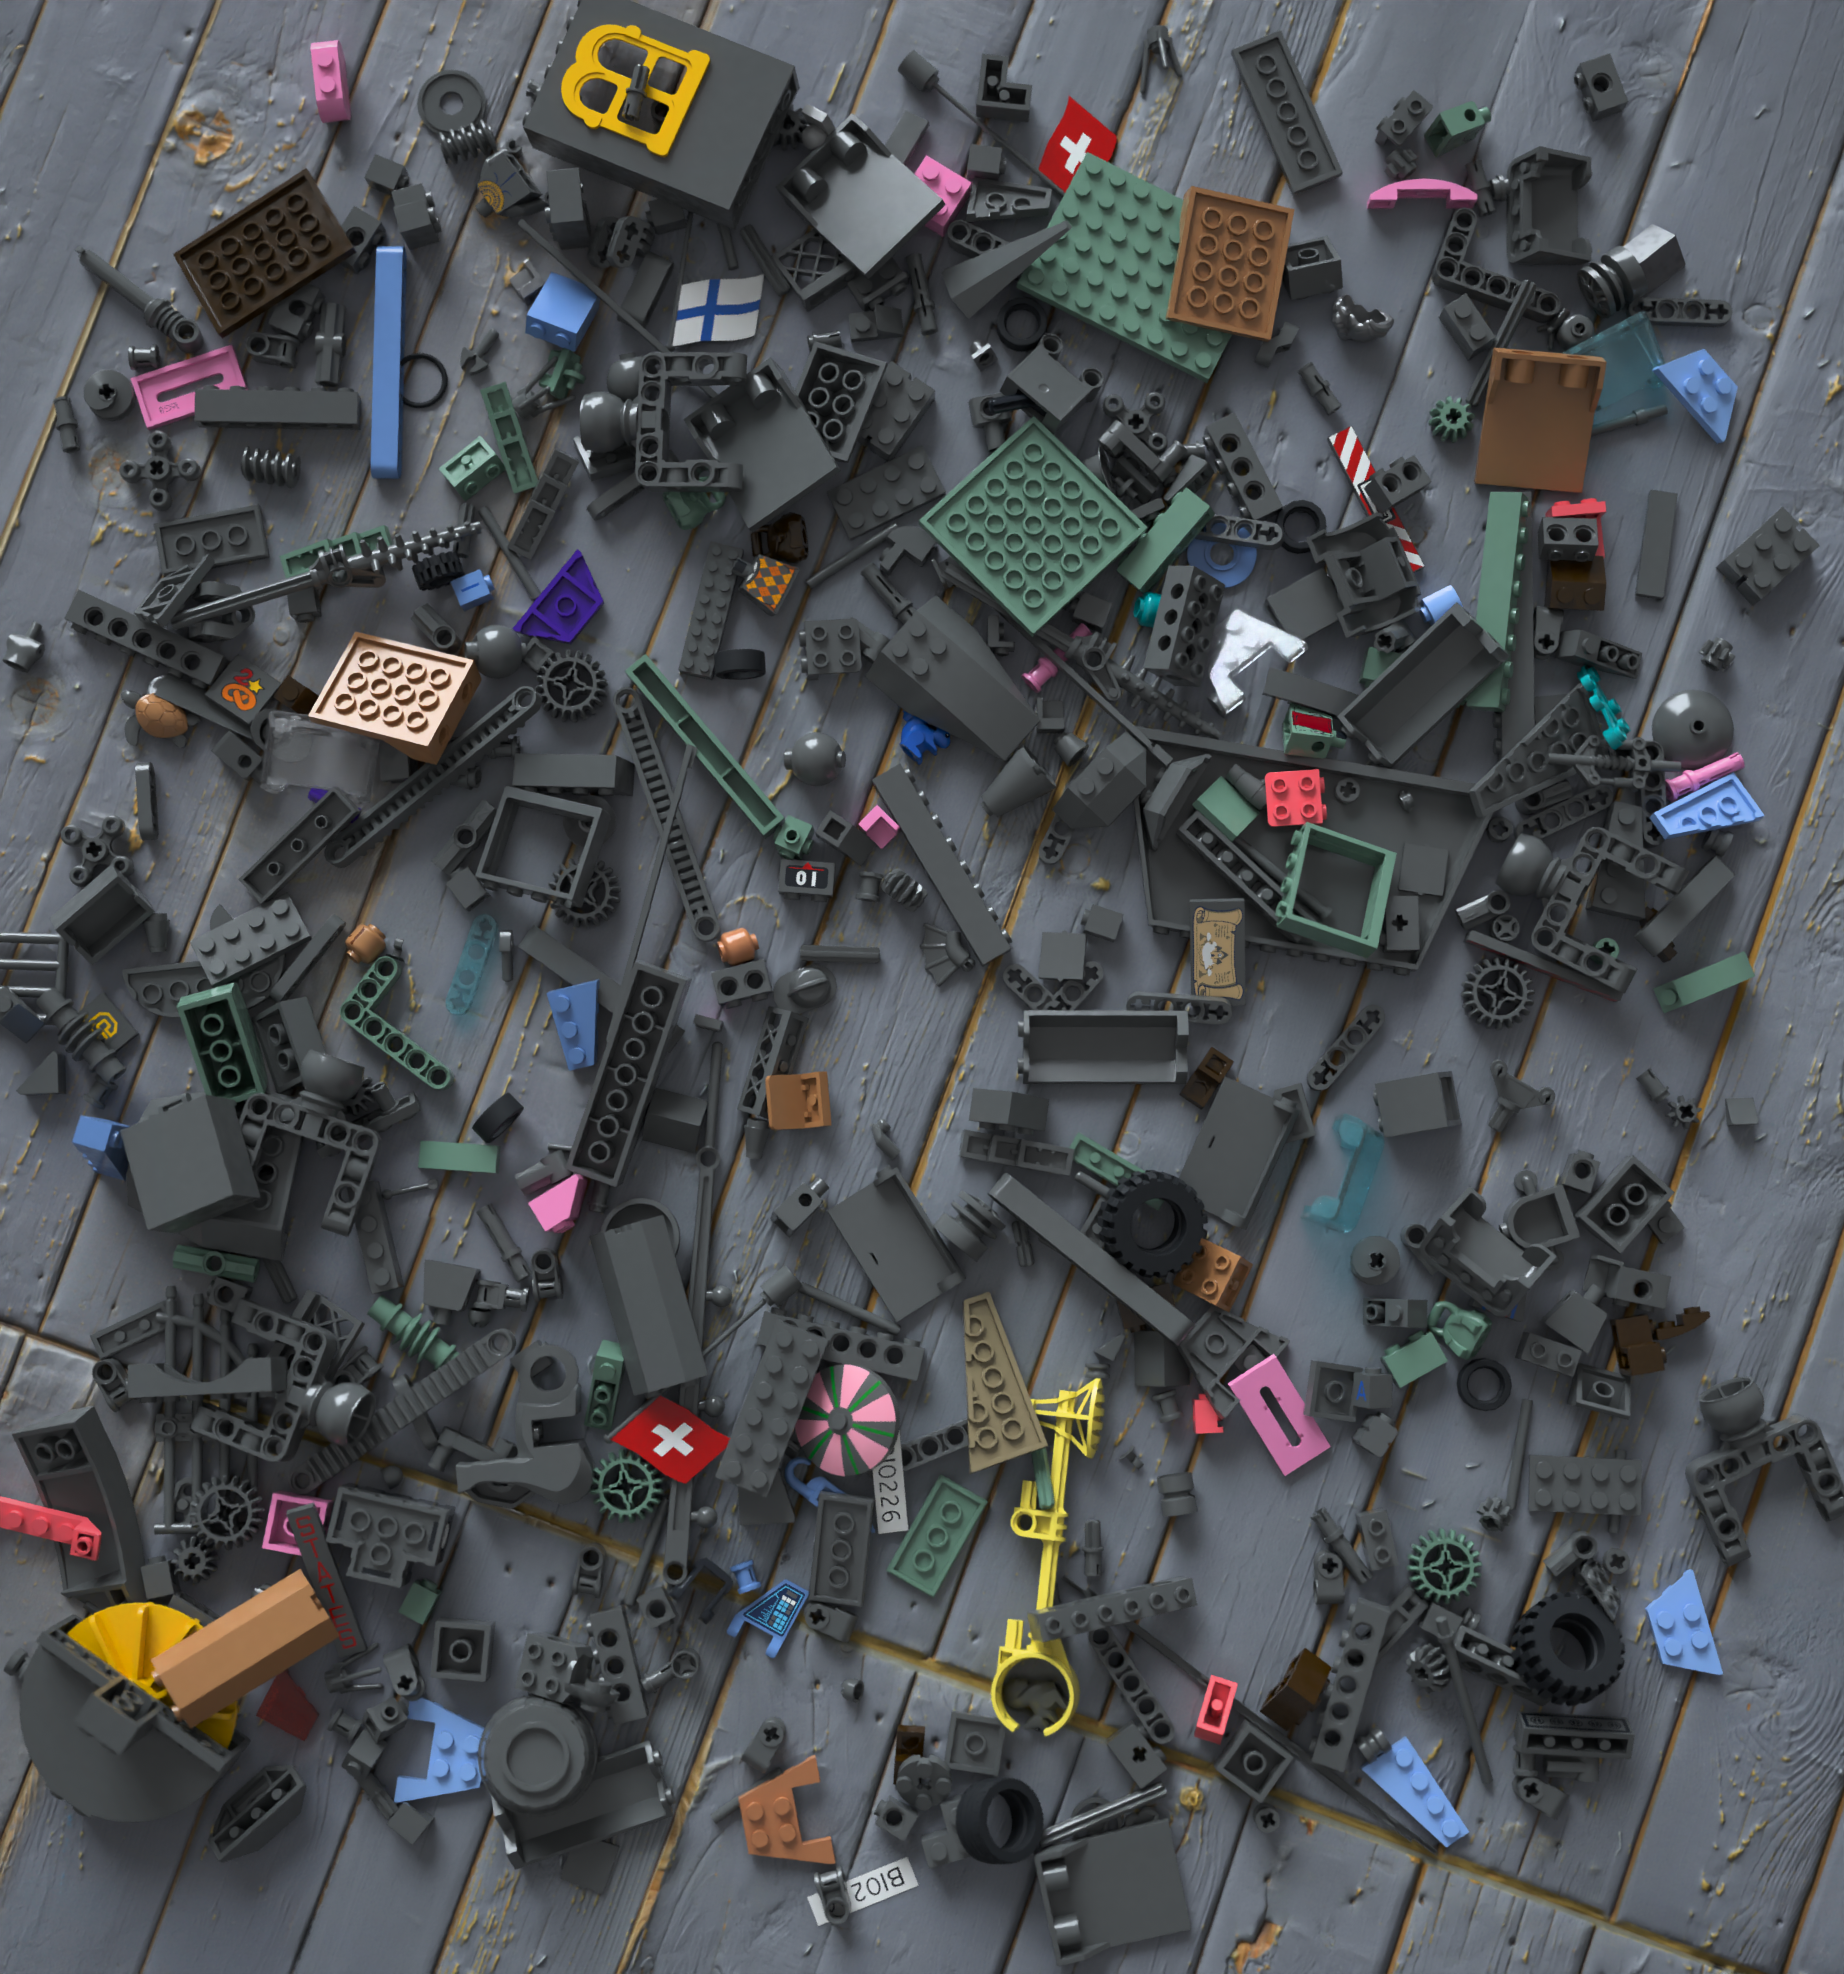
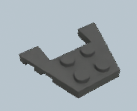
[1177,1305,1290,1421]

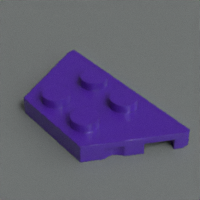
[512,549,604,644]

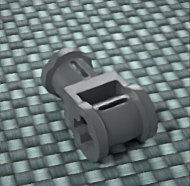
[473,1279,530,1312]

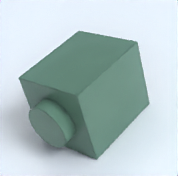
[398,1578,442,1625]

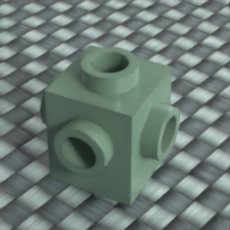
[773,815,815,860]

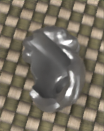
[1332,294,1394,342]

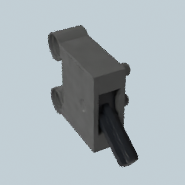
[988,333,1104,435]

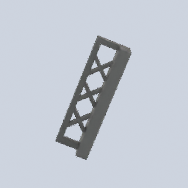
[737,1006,809,1119]

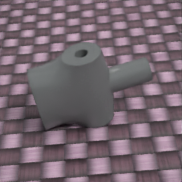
[2,621,45,673]

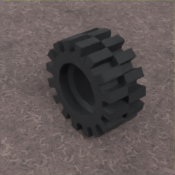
[412,551,465,591]

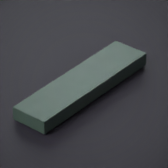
[1069,1132,1164,1211]

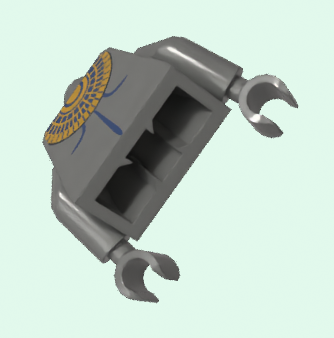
[475,139,550,218]

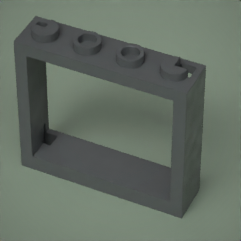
[475,786,611,909]

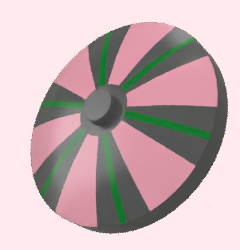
[795,1364,900,1476]

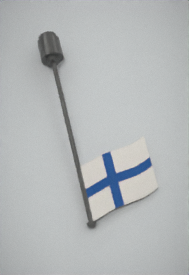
[665,211,764,352]

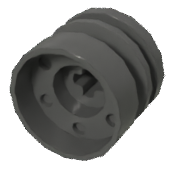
[1577,246,1648,318]
[933,1190,1006,1262]

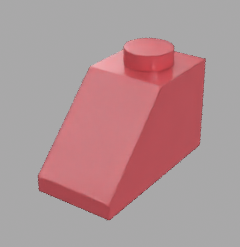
[1194,1675,1238,1745]

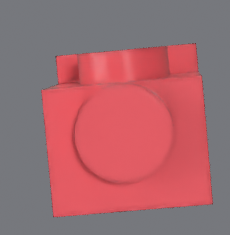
[1192,1393,1223,1434]

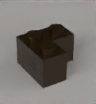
[1609,1314,1667,1376]
[1260,1648,1332,1732]

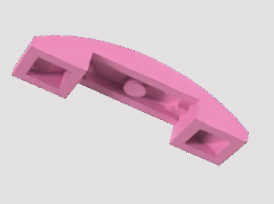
[1367,179,1477,209]

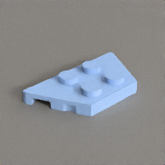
[1652,349,1738,444]
[1645,1569,1723,1675]

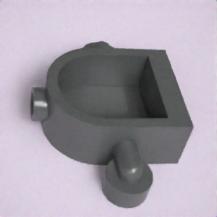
[1499,1170,1580,1270]

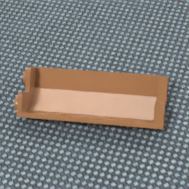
[151,1569,340,1729]

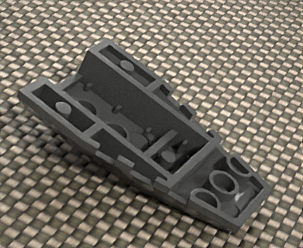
[865,596,1040,762]

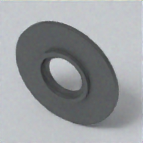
[417,70,486,137]

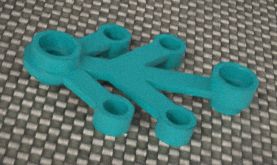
[1577,665,1631,750]

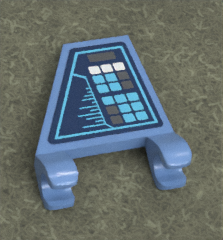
[727,1579,809,1658]

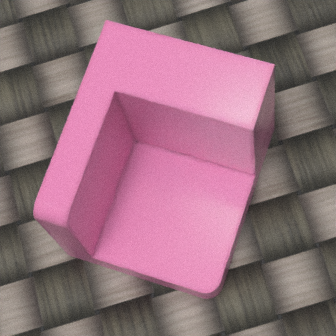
[858,805,901,849]

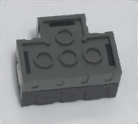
[326,1483,456,1588]

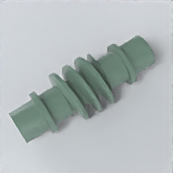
[367,1295,460,1371]

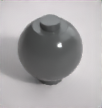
[607,352,658,403]
[464,625,526,679]
[784,732,846,786]

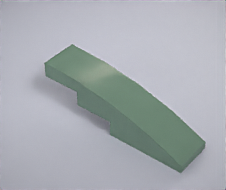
[480,382,538,494]
[280,525,393,578]

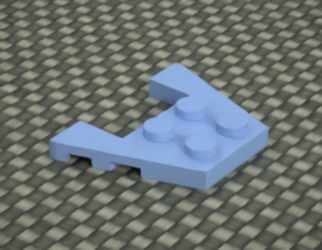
[394,1697,485,1803]

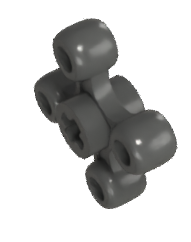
[1102,392,1168,458]
[119,431,201,511]
[61,815,134,887]

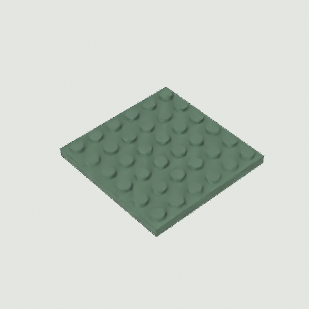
[918,416,1148,637]

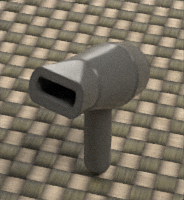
[1225,764,1293,810]

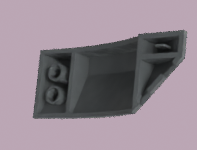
[12,1406,147,1614]

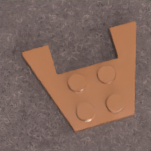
[739,1755,836,1864]

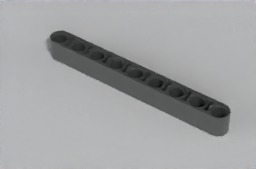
[988,1173,1195,1347]

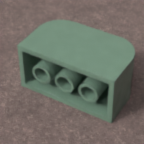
[177,982,268,1102]

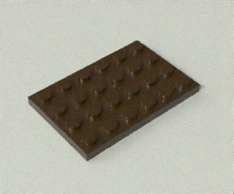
[173,168,357,339]

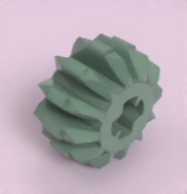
[1428,396,1475,443]

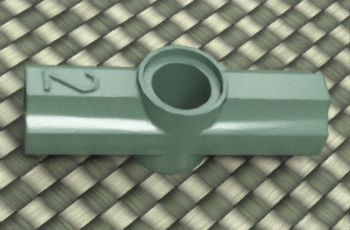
[173,1244,260,1283]

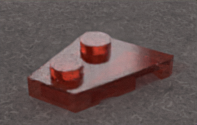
[256,1669,319,1741]

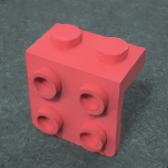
[1545,498,1606,558]
[1265,769,1327,827]

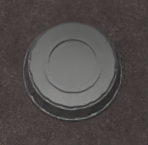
[478,1694,598,1817]

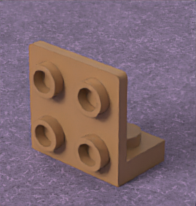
[1173,1238,1253,1312]

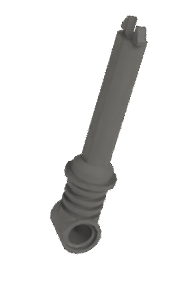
[75,246,204,354]

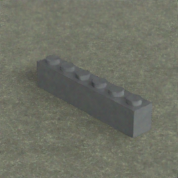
[194,385,361,430]

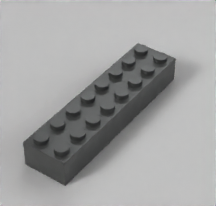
[565,961,692,1187]

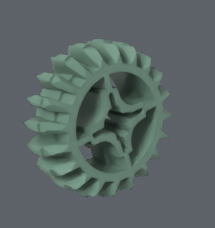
[590,1448,664,1523]
[1406,1528,1482,1604]

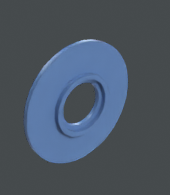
[1187,523,1257,588]

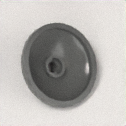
[1652,690,1734,770]
[600,1198,680,1257]

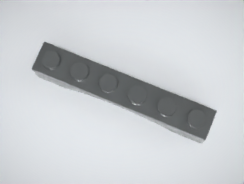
[128,1357,287,1403]

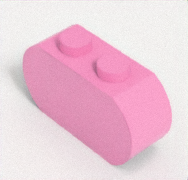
[311,40,351,123]

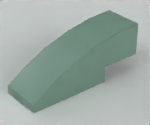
[418,1141,501,1174]

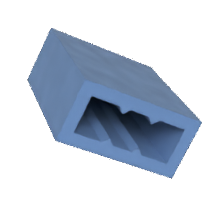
[525,272,600,352]

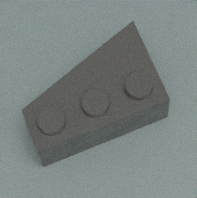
[545,168,592,250]

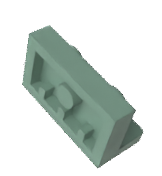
[439,436,506,501]

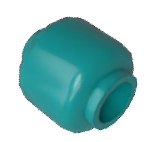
[1133,592,1161,628]

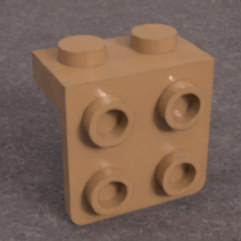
[765,1071,832,1130]

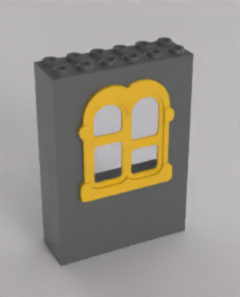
[523,0,799,230]

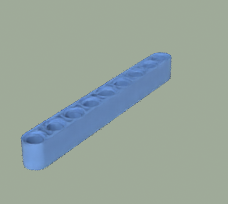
[371,246,407,479]

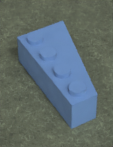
[72,1115,130,1181]

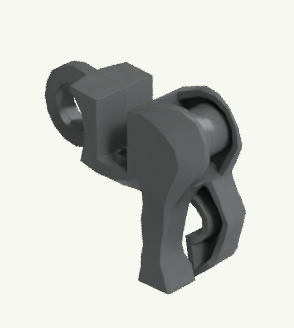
[456,1344,596,1508]

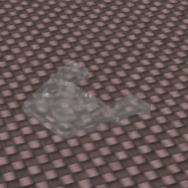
[1205,610,1309,714]

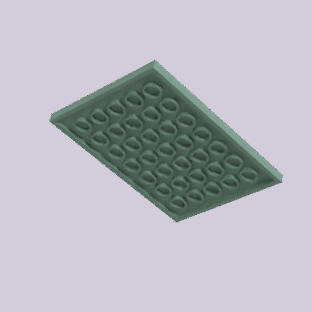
[1016,152,1232,383]

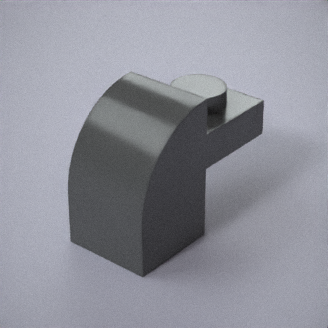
[879,526,937,576]

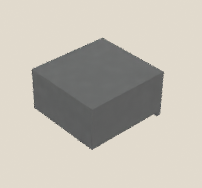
[120,1093,260,1233]

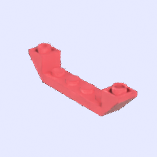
[0,1496,102,1561]

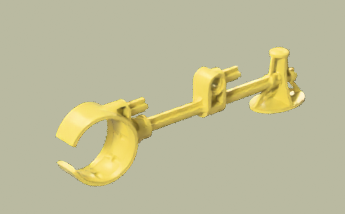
[991,1378,1105,1736]

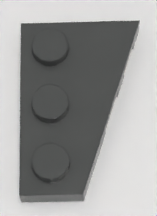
[966,177,1052,222]

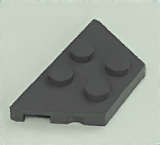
[134,554,215,628]

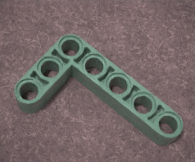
[340,956,454,1090]

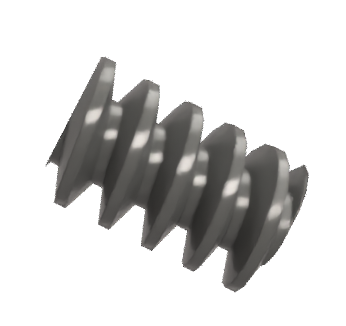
[439,120,498,165]
[241,446,301,488]

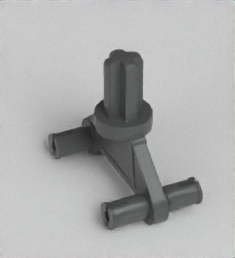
[1488,1059,1555,1132]

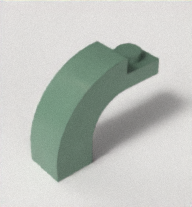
[1653,951,1755,1013]

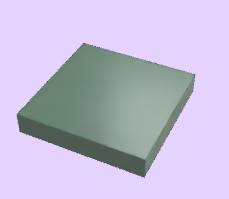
[1192,776,1260,842]

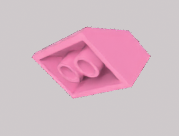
[528,1174,588,1234]

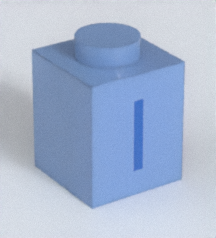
[450,569,495,611]

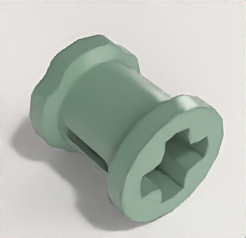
[1590,938,1619,965]

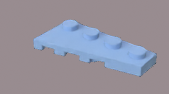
[1649,772,1764,840]
[1360,1736,1469,1848]

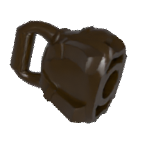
[750,512,809,564]

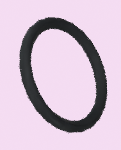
[400,353,448,408]

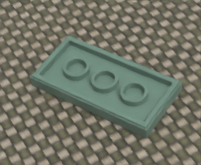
[886,1474,988,1598]

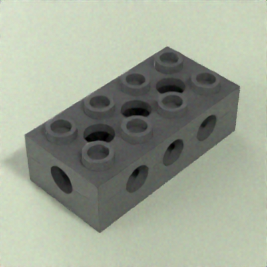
[1143,566,1225,687]

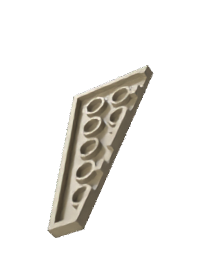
[963,1292,1048,1474]

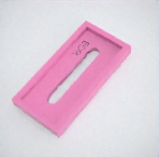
[131,345,248,430]
[1227,1354,1331,1476]

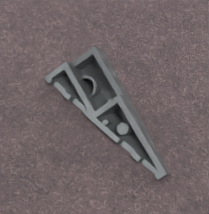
[941,220,1072,319]

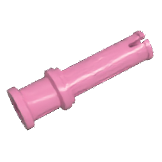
[1021,623,1092,693]
[1665,752,1745,802]

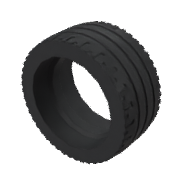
[956,1777,1044,1864]

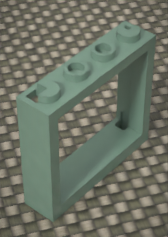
[1275,822,1397,958]

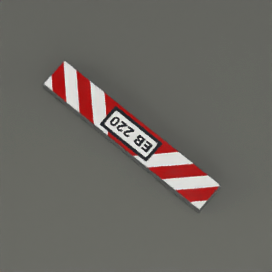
[1327,425,1425,573]

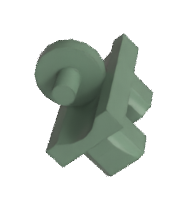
[539,348,586,400]

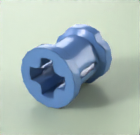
[730,1560,762,1594]

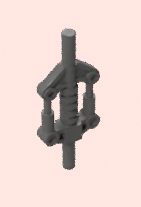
[1546,735,1681,792]

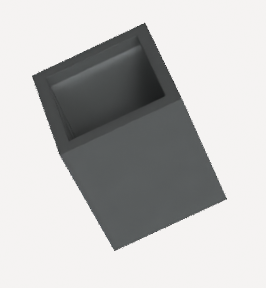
[1373,1071,1462,1138]

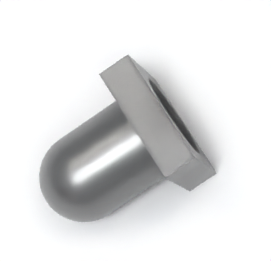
[970,340,998,372]

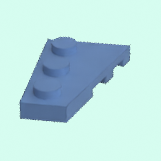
[546,979,600,1071]

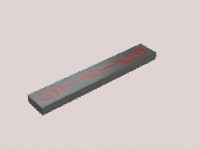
[286,1502,367,1658]

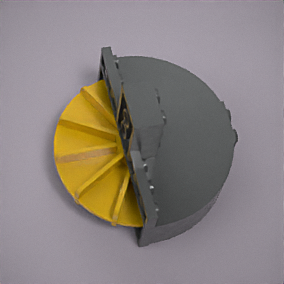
[20,1602,251,1822]

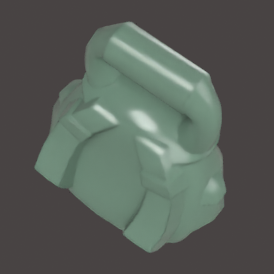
[663,476,726,530]
[1427,1301,1492,1360]

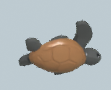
[121,675,201,748]

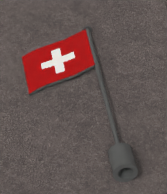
[898,50,1117,197]
[604,1265,803,1484]

